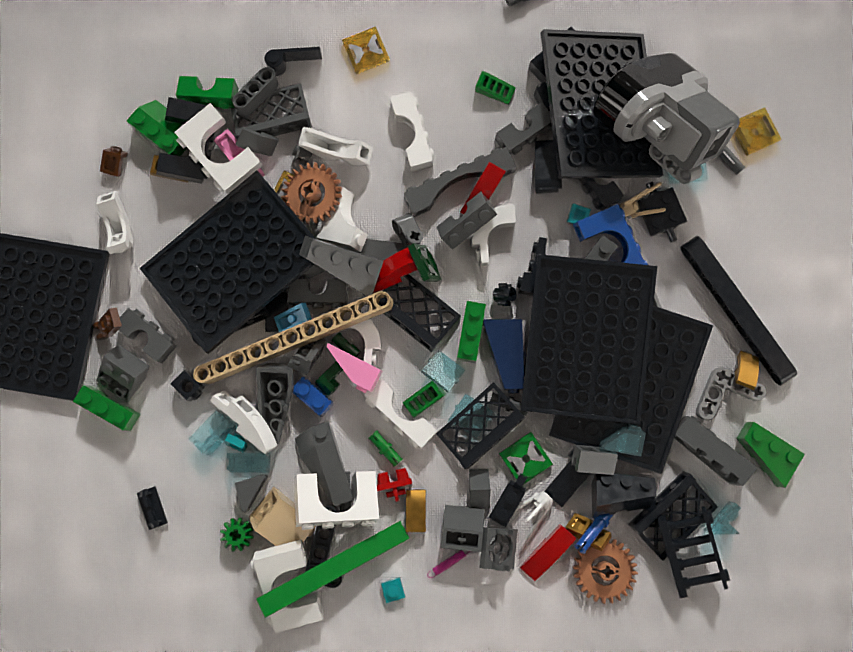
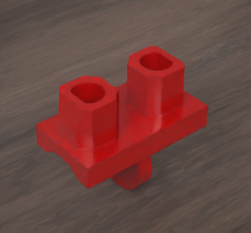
[377,468,412,502]

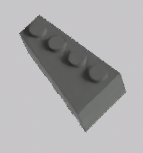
[299,236,383,296]
[674,416,758,486]

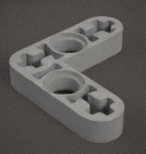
[696,367,766,420]

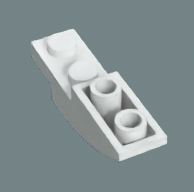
[210,391,278,454]

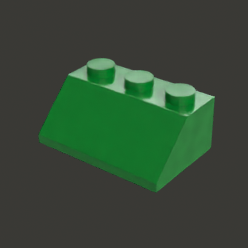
[127,100,187,156]

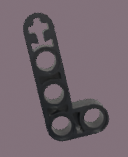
[305,504,344,588]

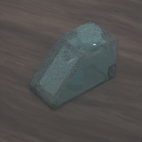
[599,425,646,457]

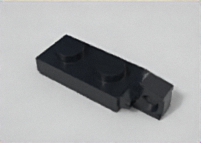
[489,473,527,527]

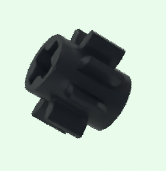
[493,283,517,307]

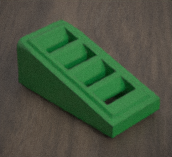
[475,71,516,105]
[402,379,446,418]

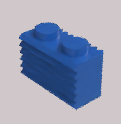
[293,377,333,417]

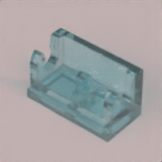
[189,410,237,456]
[227,453,270,473]

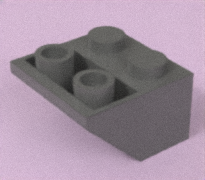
[96,344,150,402]
[441,505,484,552]

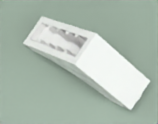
[317,186,368,252]

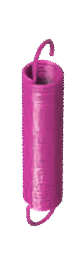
[427,550,470,578]

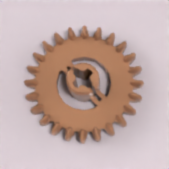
[281,162,342,224]
[573,539,638,604]

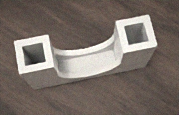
[175,103,263,194]
[294,471,379,530]
[251,539,323,633]

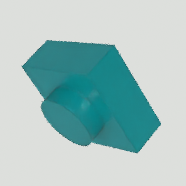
[566,203,591,224]
[225,433,247,453]
[381,577,406,603]

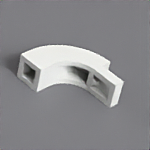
[96,191,133,254]
[471,204,516,267]
[338,307,381,365]

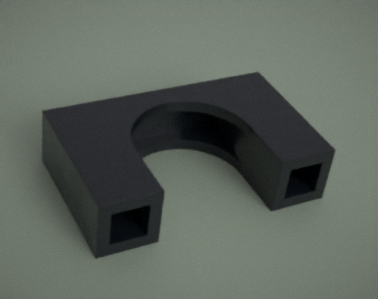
[156,97,215,184]

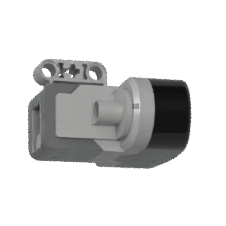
[593,53,740,184]

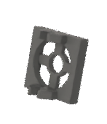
[479,527,518,571]

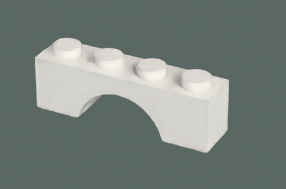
[390,91,435,172]
[364,378,437,448]

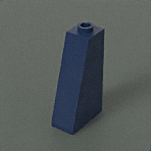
[482,319,524,394]

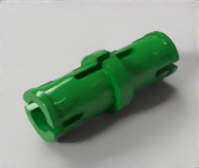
[368,430,403,467]

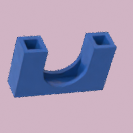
[573,204,648,265]

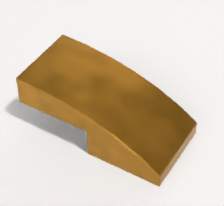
[735,351,759,390]
[406,489,426,532]
[565,513,611,552]

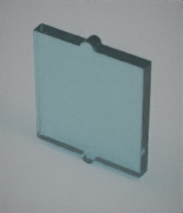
[421,350,465,393]
[449,394,494,439]

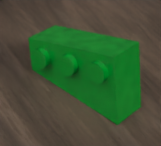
[736,422,805,488]

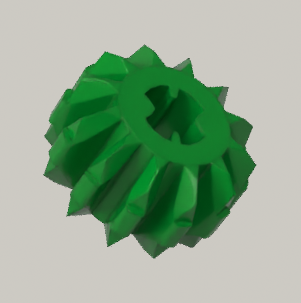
[220,517,254,552]

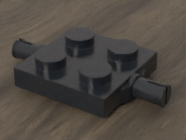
[637,181,687,243]

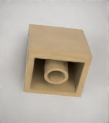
[249,486,316,546]

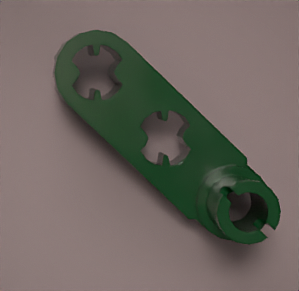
[315,332,361,397]

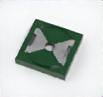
[408,243,442,282]

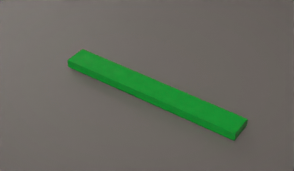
[256,521,409,618]

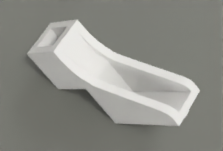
[298,127,373,166]

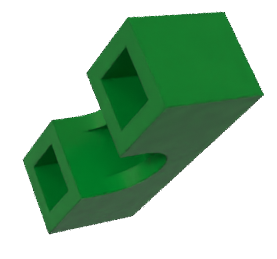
[176,76,239,109]
[456,301,486,363]
[73,385,141,431]

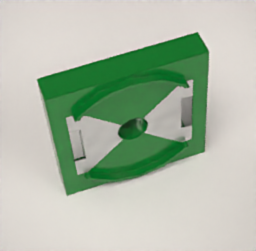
[499,432,553,484]

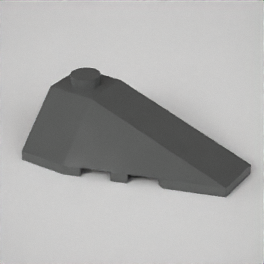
[256,363,294,445]
[295,421,354,506]

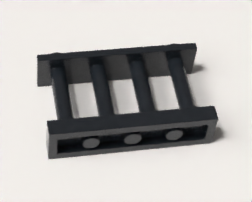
[658,506,730,598]

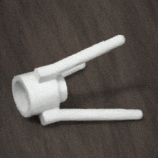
[515,491,554,540]

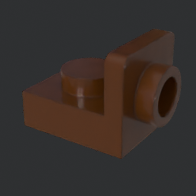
[100,146,128,177]

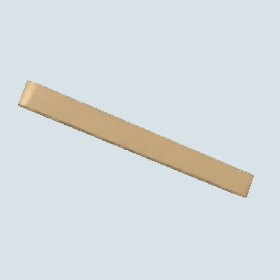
[193,291,394,384]

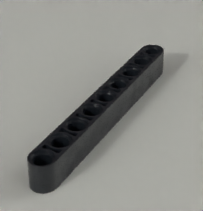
[680,236,797,386]

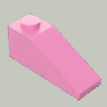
[326,343,383,393]

